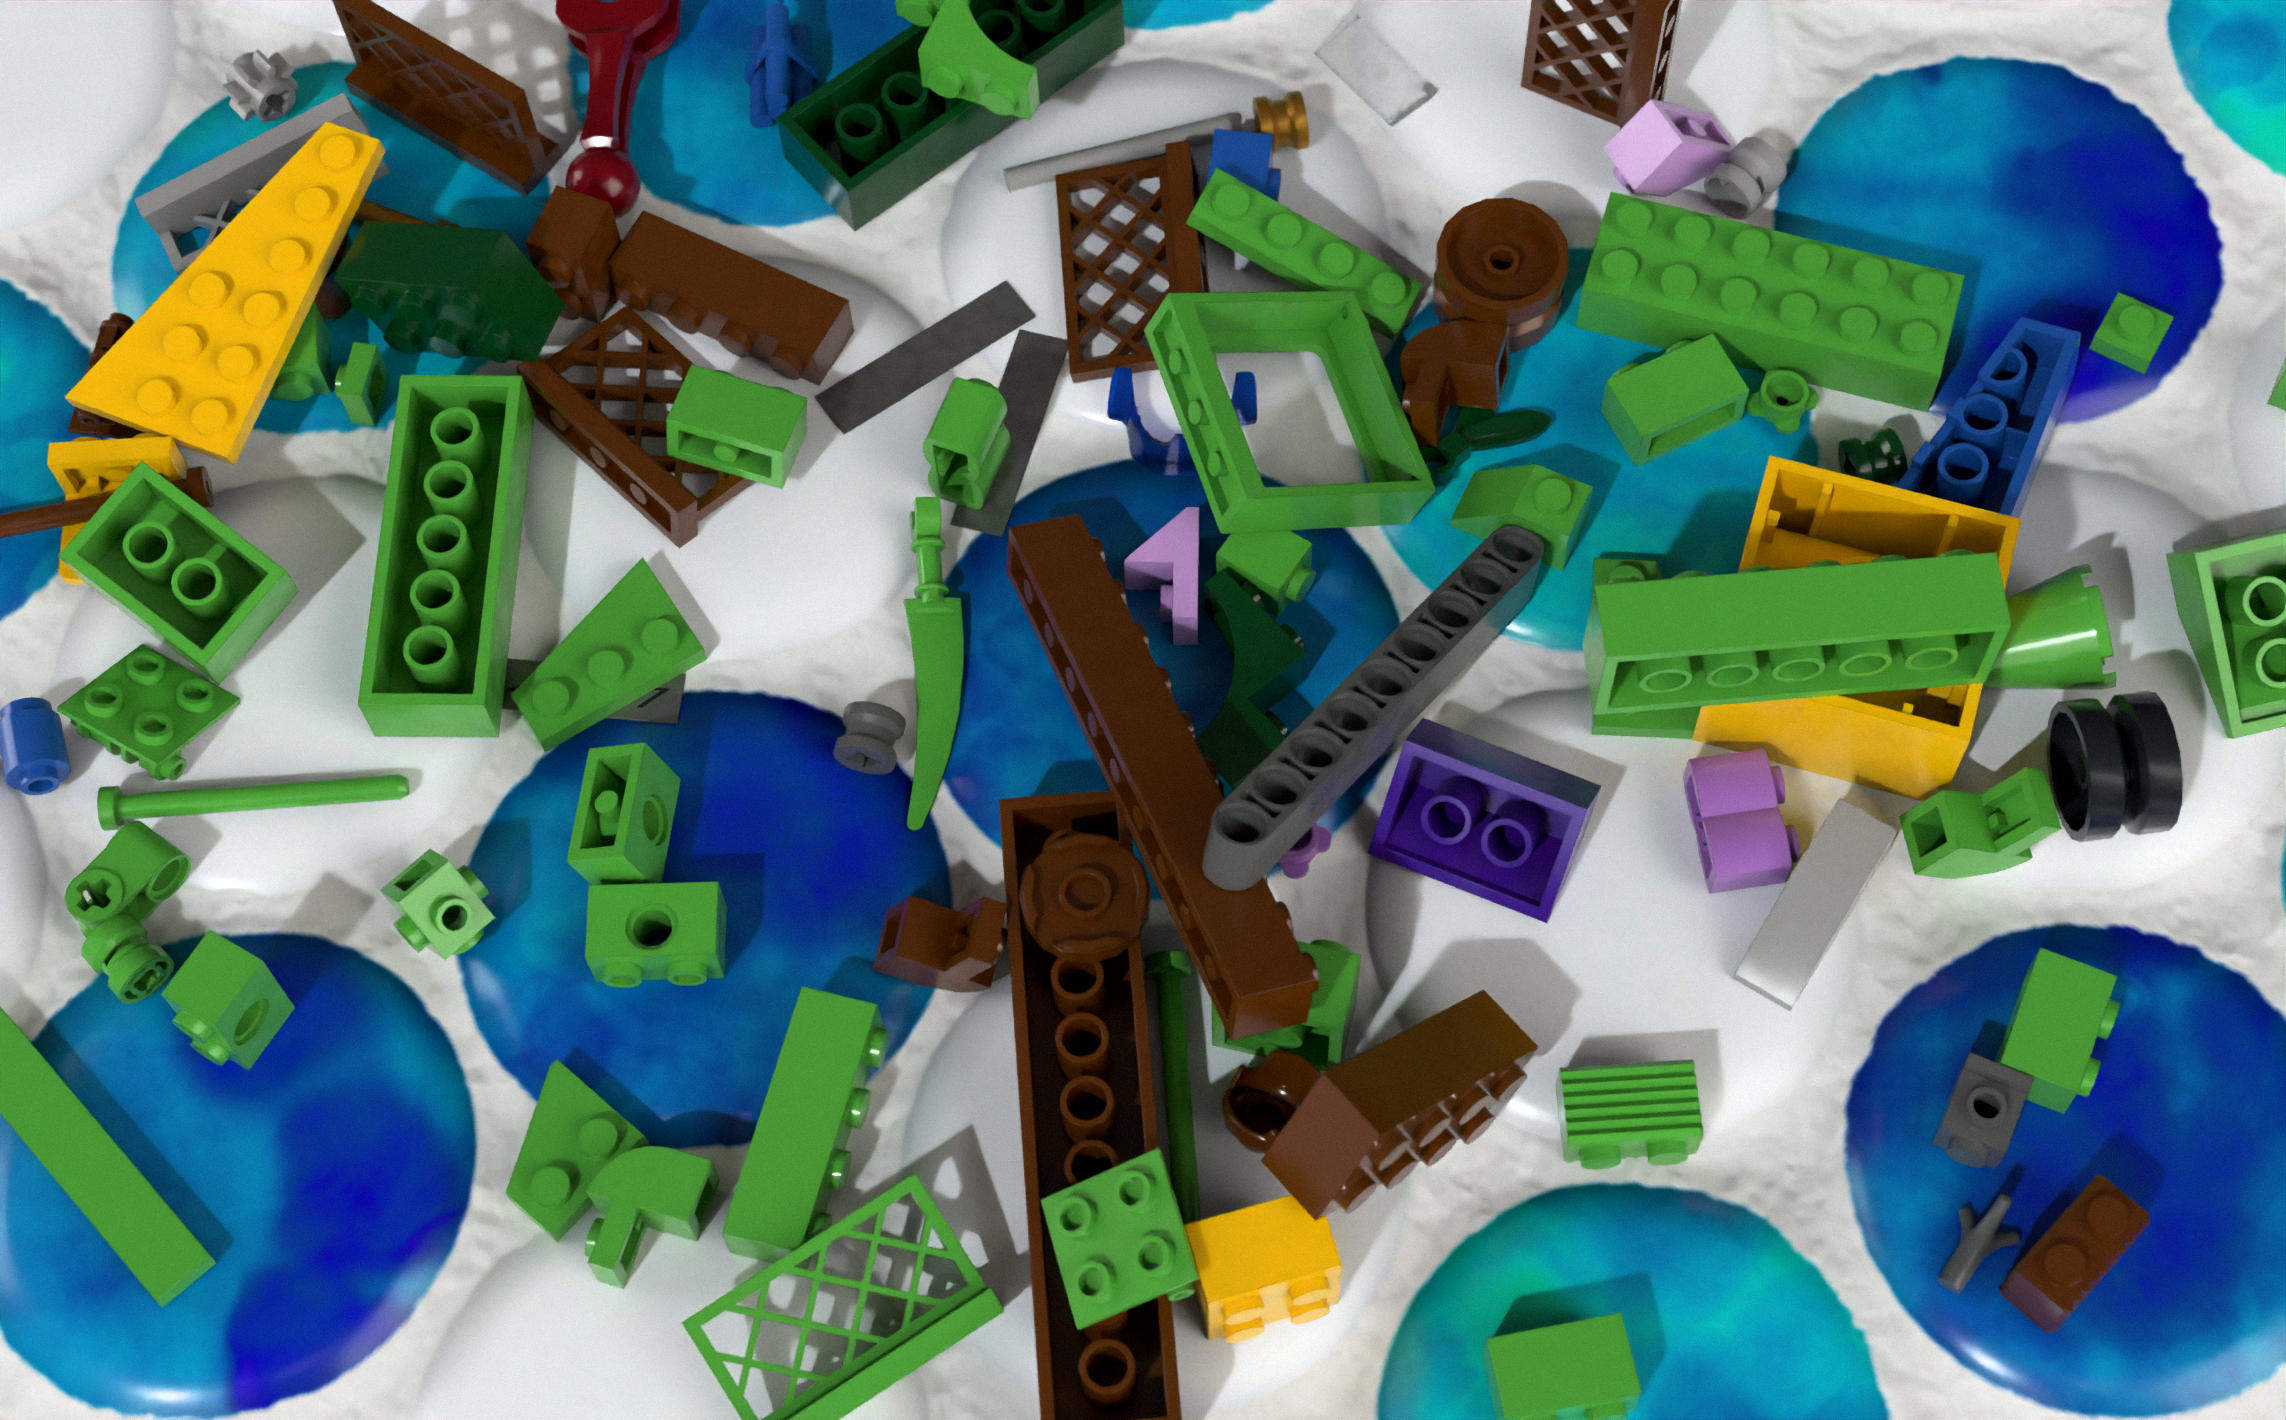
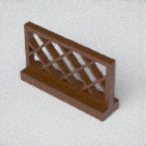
[332,0,562,197]
[1521,0,1683,130]
[1055,140,1217,383]
[516,305,755,548]

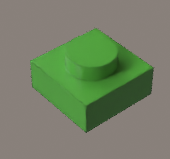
[2089,292,2174,374]
[335,342,390,426]

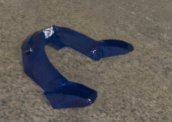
[1107,367,1258,476]

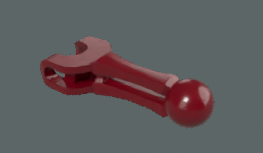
[555,0,682,220]

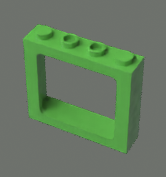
[1144,291,1436,534]

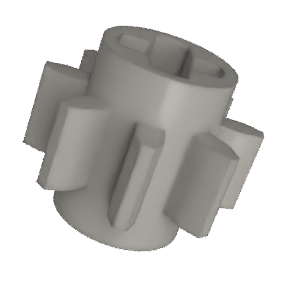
[223,50,299,123]

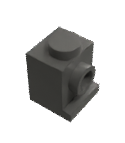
[1932,1052,2034,1169]

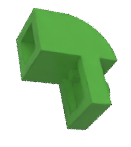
[1899,767,2062,879]
[585,1146,720,1289]

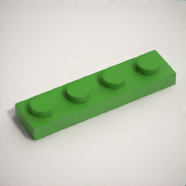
[1185,167,1423,340]

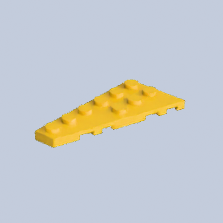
[64,121,386,466]

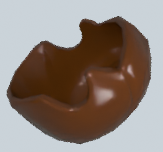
[1222,1050,1323,1153]

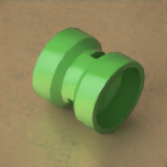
[81,913,174,1004]

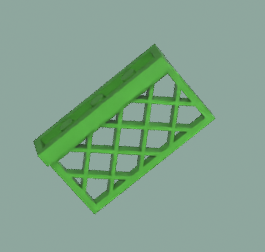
[681,1173,1005,1420]

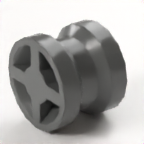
[833,701,906,775]

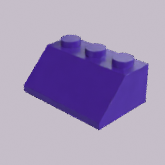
[1368,718,1602,923]

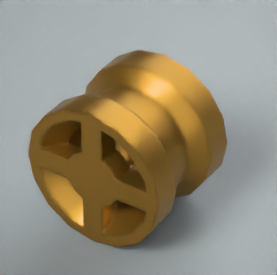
[1253,91,1309,154]

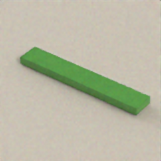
[0,1006,217,1307]

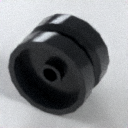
[2046,691,2183,842]

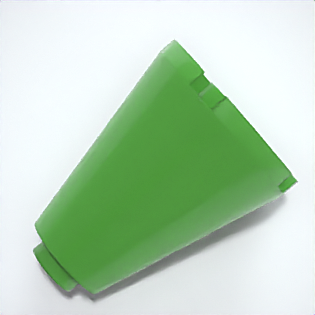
[1982,564,2117,690]

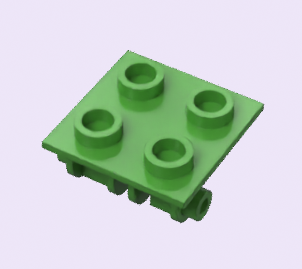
[57,644,241,781]
[1041,1148,1199,1330]

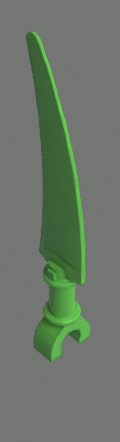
[904,497,964,831]

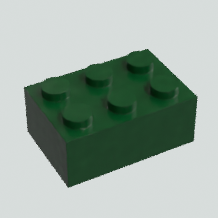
[334,220,565,363]

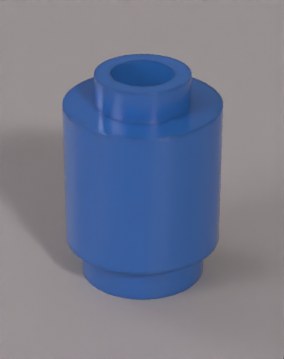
[0,697,71,795]

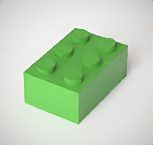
[58,461,300,685]

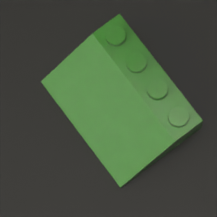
[2166,526,2286,739]

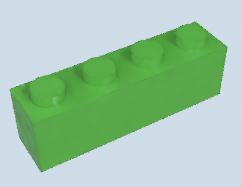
[722,986,890,1270]

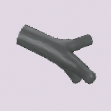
[1937,1194,2020,1294]

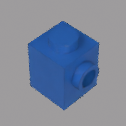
[1206,128,1282,202]

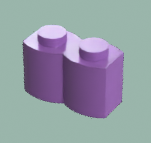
[1683,748,1800,894]

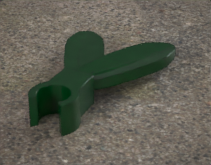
[1420,406,1550,486]

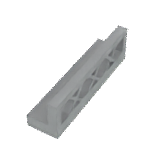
[134,92,390,276]

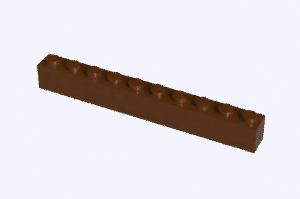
[1006,514,1319,1041]

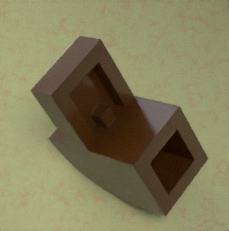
[1400,320,1510,447]
[872,895,1008,992]

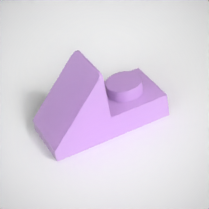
[1124,507,1200,646]

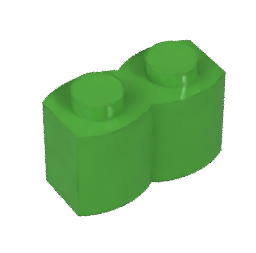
[923,377,1011,510]

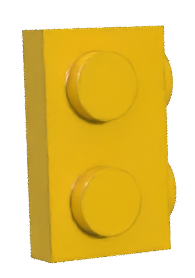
[47,433,189,585]

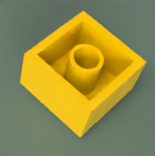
[1184,1195,1342,1343]

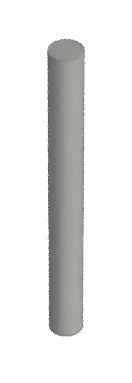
[1003,114,1232,192]

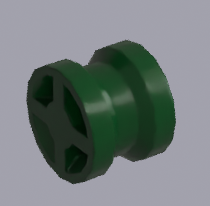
[1838,428,1908,486]

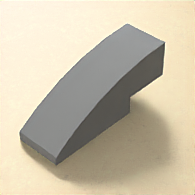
[1733,797,1897,1011]

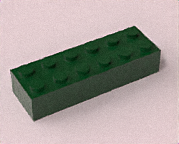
[776,0,1125,231]

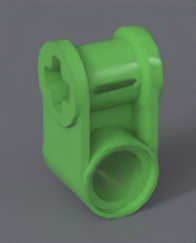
[64,821,191,938]

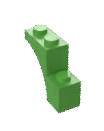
[895,0,1040,121]

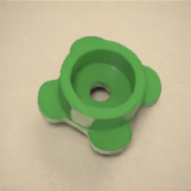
[1746,369,1818,434]

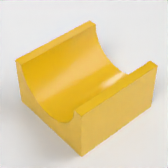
[1692,455,2021,802]

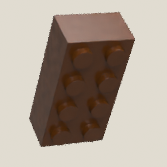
[1260,989,1538,1221]

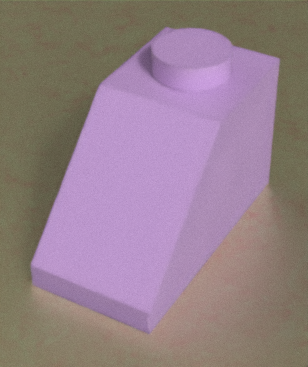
[1603,99,1735,197]

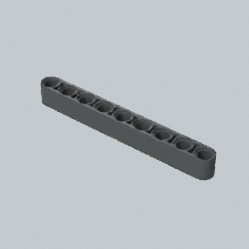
[1202,525,1544,891]

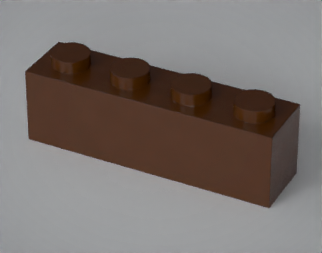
[607,210,854,386]

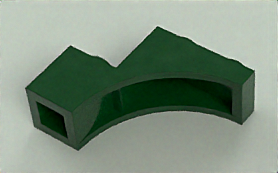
[1195,569,1306,800]

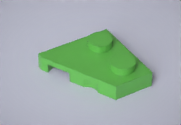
[506,1059,650,1242]

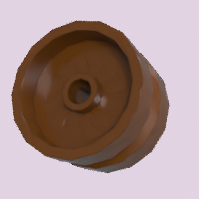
[1432,198,1569,353]

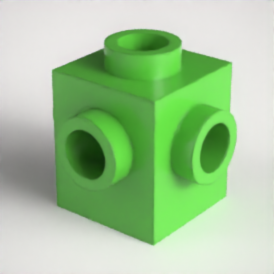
[380,849,495,960]

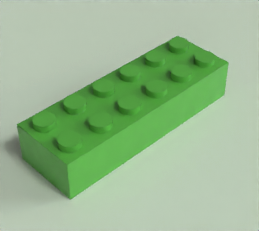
[1576,192,1965,413]
[358,375,535,738]
[1582,549,2012,715]

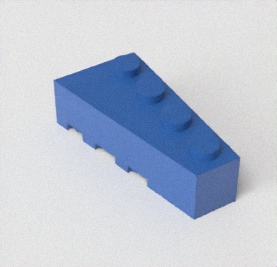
[1892,317,2081,518]

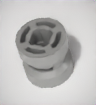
[1704,137,1787,220]

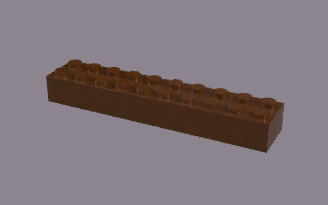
[999,790,1182,1420]

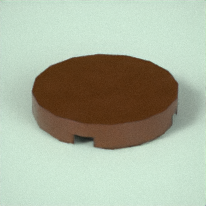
[1019,833,1152,963]

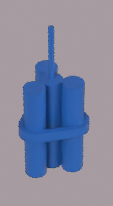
[744,0,818,128]

